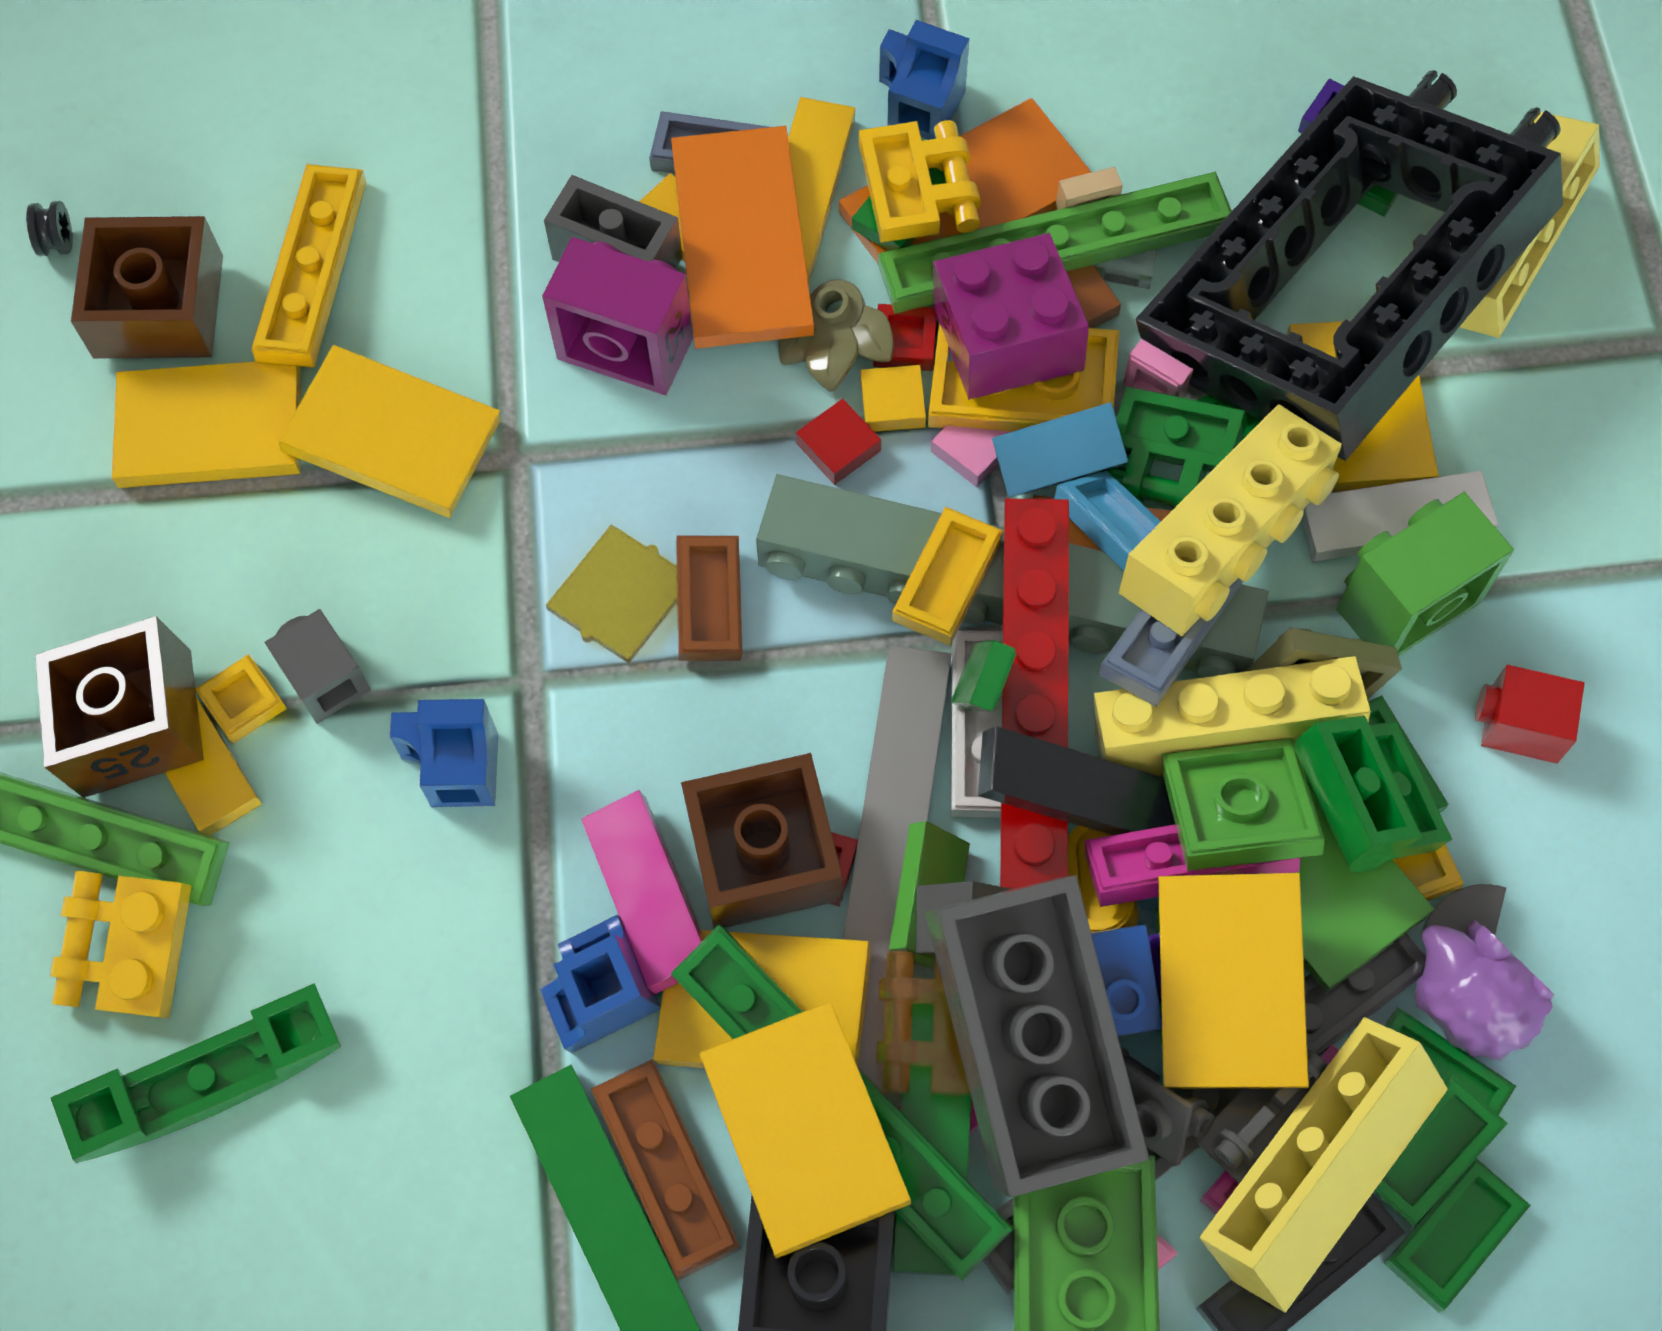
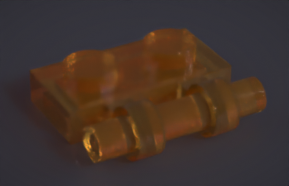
[876,951,971,1096]

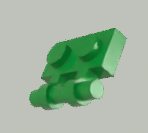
[1102,386,1248,508]

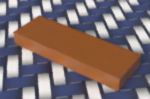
[591,1059,741,1281]

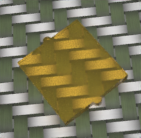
[546,524,677,664]

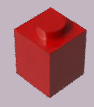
[1475,664,1585,764]

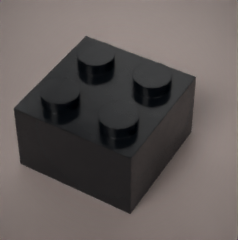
[738,1194,895,1331]

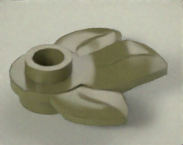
[779,280,894,392]

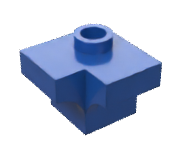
[879,20,970,140]
[390,699,498,807]
[540,915,661,1053]
[1091,924,1162,1036]

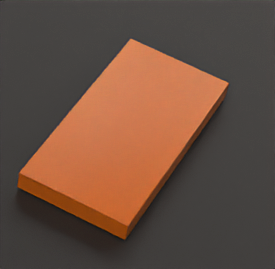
[839,98,1091,264]
[671,126,814,349]

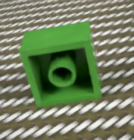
[1336,491,1514,656]

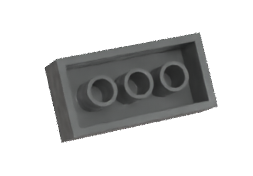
[925,875,1149,1198]

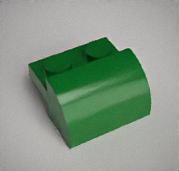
[1294,716,1453,873]

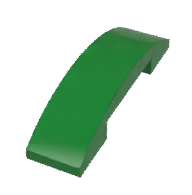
[50,983,341,1163]

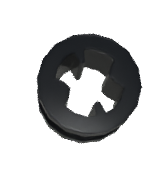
[26,201,73,257]

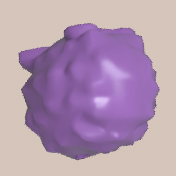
[1415,919,1554,1060]

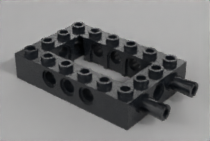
[1135,70,1563,461]

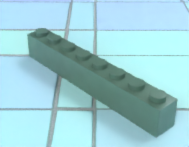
[756,474,1269,678]

